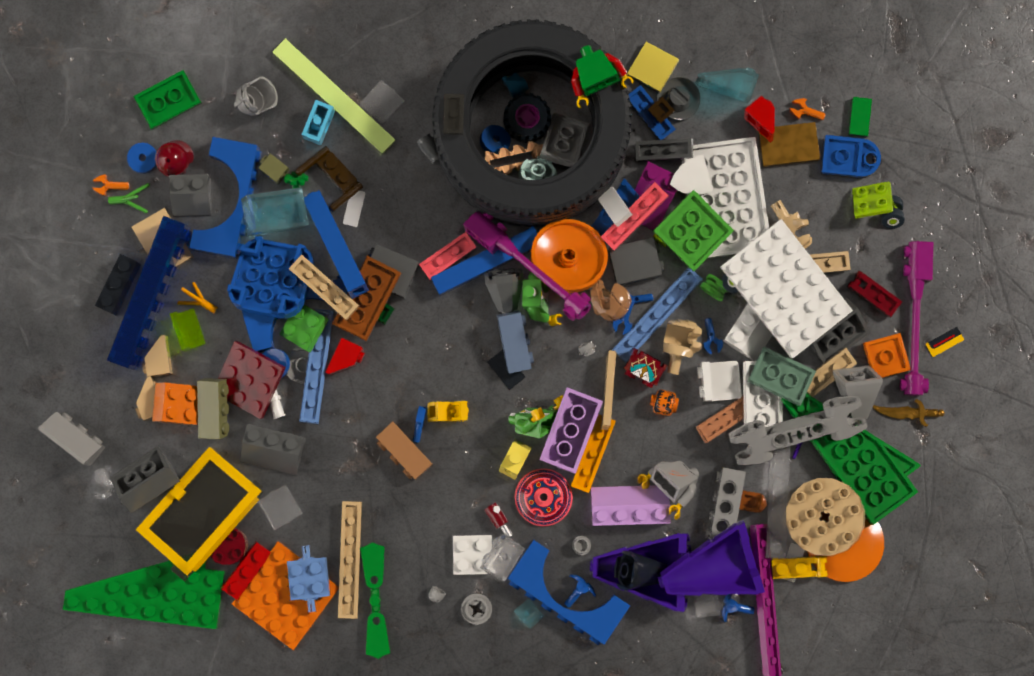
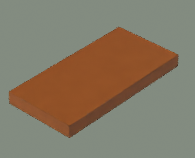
[332,256,402,342]

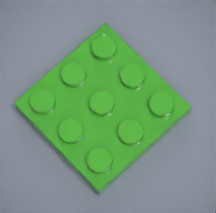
[653,190,734,272]

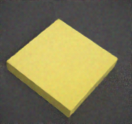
[627,42,679,93]

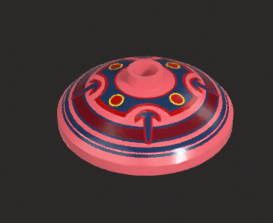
[515,469,572,526]

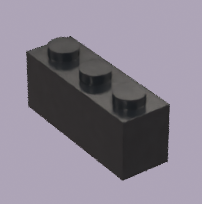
[95,254,141,316]

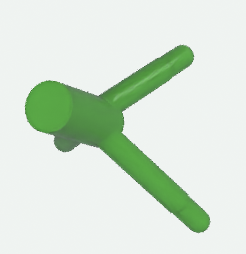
[108,183,150,213]

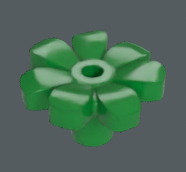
[284,171,308,191]

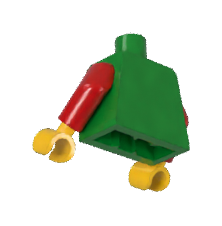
[571,45,634,108]

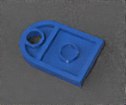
[821,135,881,178]

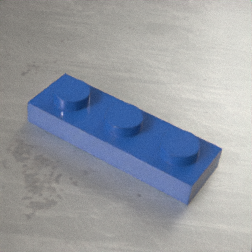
[628,85,676,140]

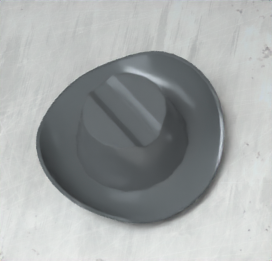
[657,77,700,120]

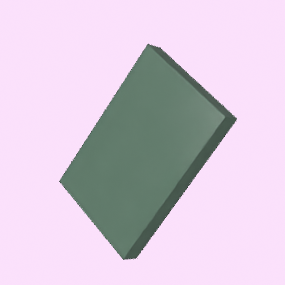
[747,346,816,406]

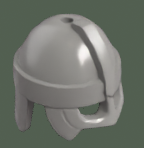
[234,77,278,116]

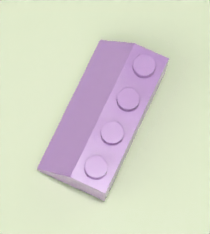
[539,387,603,474]
[591,485,671,526]

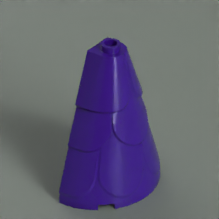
[657,520,765,596]
[590,533,691,612]

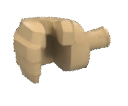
[771,200,812,249]
[663,319,702,375]

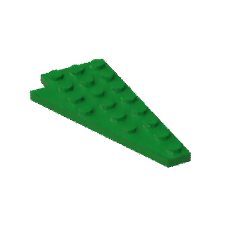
[63,554,225,629]

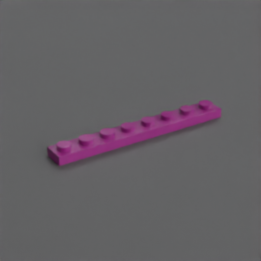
[750,524,782,676]

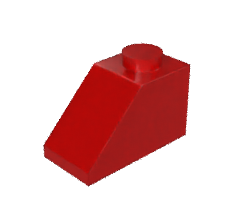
[744,96,775,143]
[325,338,365,376]

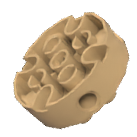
[786,478,865,556]

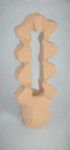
[484,141,543,175]

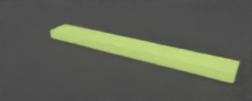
[273,38,396,154]

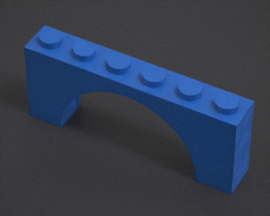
[190,137,262,259]
[241,275,348,353]
[507,540,630,645]

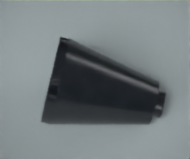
[614,551,668,590]

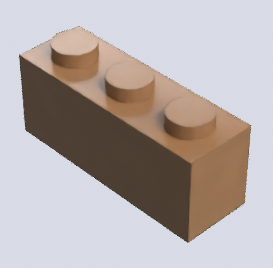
[376,422,433,480]

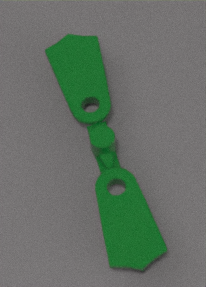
[360,542,390,659]

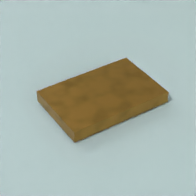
[758,122,820,167]

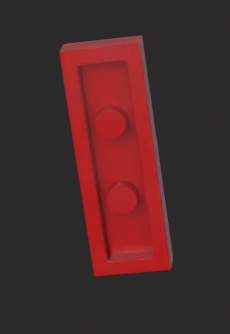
[221,541,271,600]

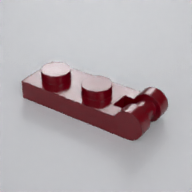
[847,271,902,318]

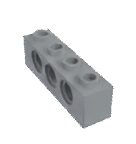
[705,468,746,540]

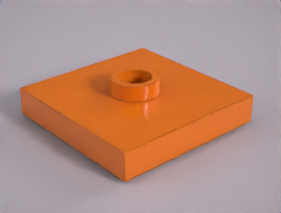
[863,333,911,378]

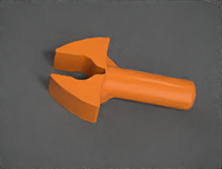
[789,98,826,120]
[92,174,129,196]

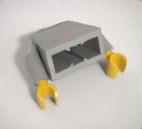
[638,461,699,520]

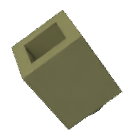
[259,153,290,185]

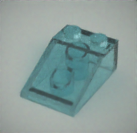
[695,68,759,104]

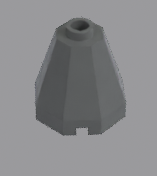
[484,268,524,314]

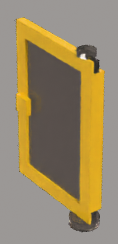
[136,446,263,581]

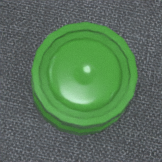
[700,274,728,301]

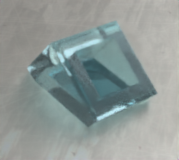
[514,598,544,628]

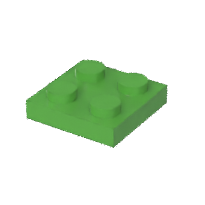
[279,304,329,353]

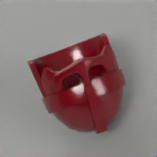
[155,140,194,177]

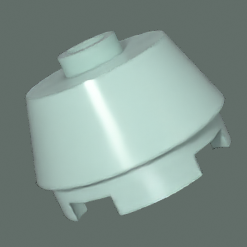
[519,156,557,180]

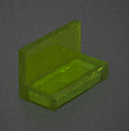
[170,308,206,352]

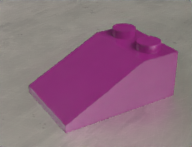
[635,161,677,231]

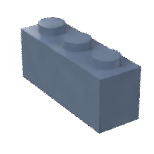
[496,311,534,374]

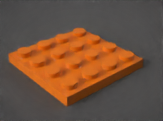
[232,541,339,650]

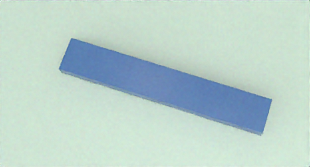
[612,267,703,363]
[299,308,334,425]

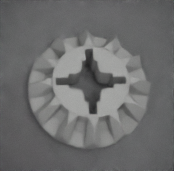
[461,593,492,625]

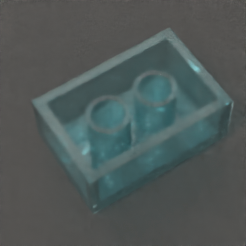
[241,188,309,236]

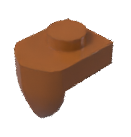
[739,490,767,513]

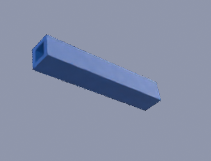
[302,190,369,299]
[431,226,540,296]

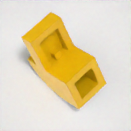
[427,401,469,422]

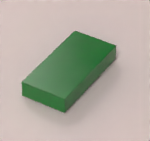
[848,97,872,137]

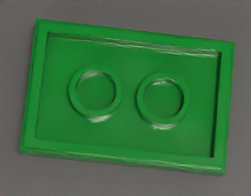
[133,70,202,130]

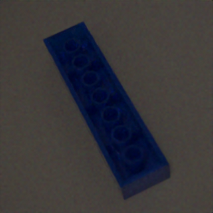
[107,216,192,370]

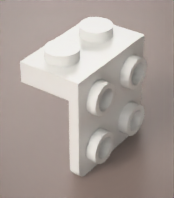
[697,361,742,402]

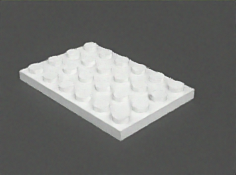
[681,137,769,259]
[720,219,853,359]

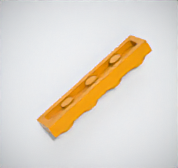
[571,414,616,493]

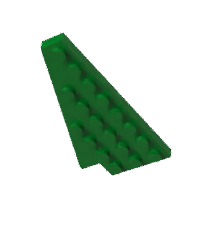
[780,393,921,526]

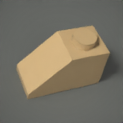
[142,335,173,377]
[135,376,156,422]

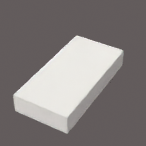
[598,187,633,227]

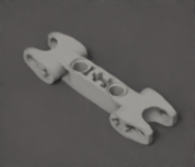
[729,396,867,465]

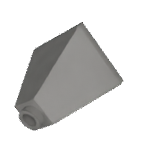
[833,365,883,419]

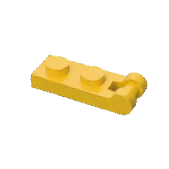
[772,556,828,579]

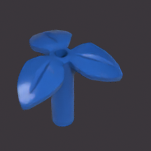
[564,575,596,608]
[722,594,755,622]

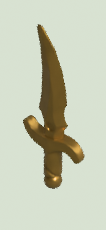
[872,399,945,427]

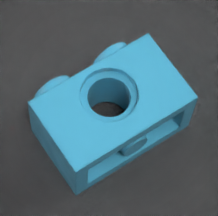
[301,100,335,146]

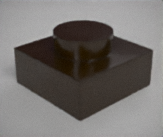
[648,97,675,124]

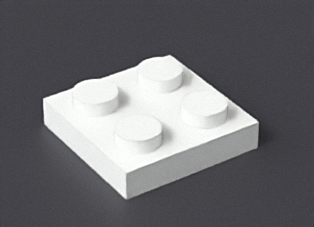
[453,535,492,575]

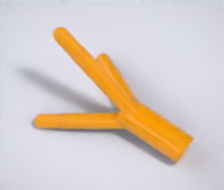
[177,282,218,314]

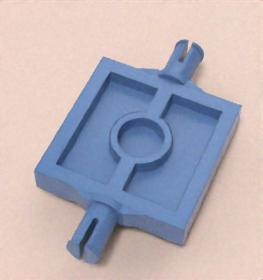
[287,545,330,612]

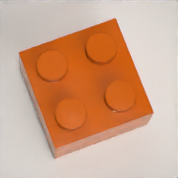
[152,382,198,425]

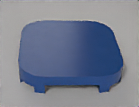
[227,236,315,319]

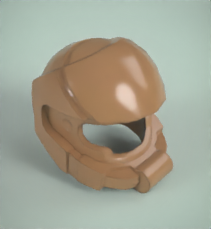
[591,280,632,321]

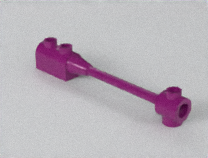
[463,211,591,321]
[899,241,934,396]

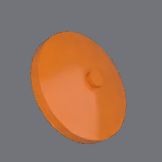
[530,219,608,293]
[807,512,884,582]

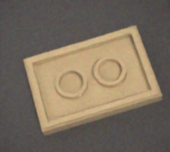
[132,208,194,276]

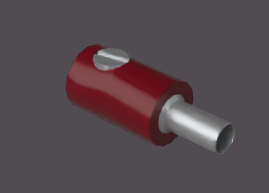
[484,502,513,538]

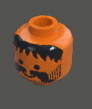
[650,389,679,416]

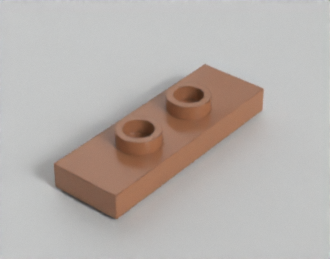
[695,396,744,443]

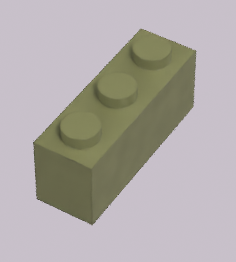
[197,378,229,439]

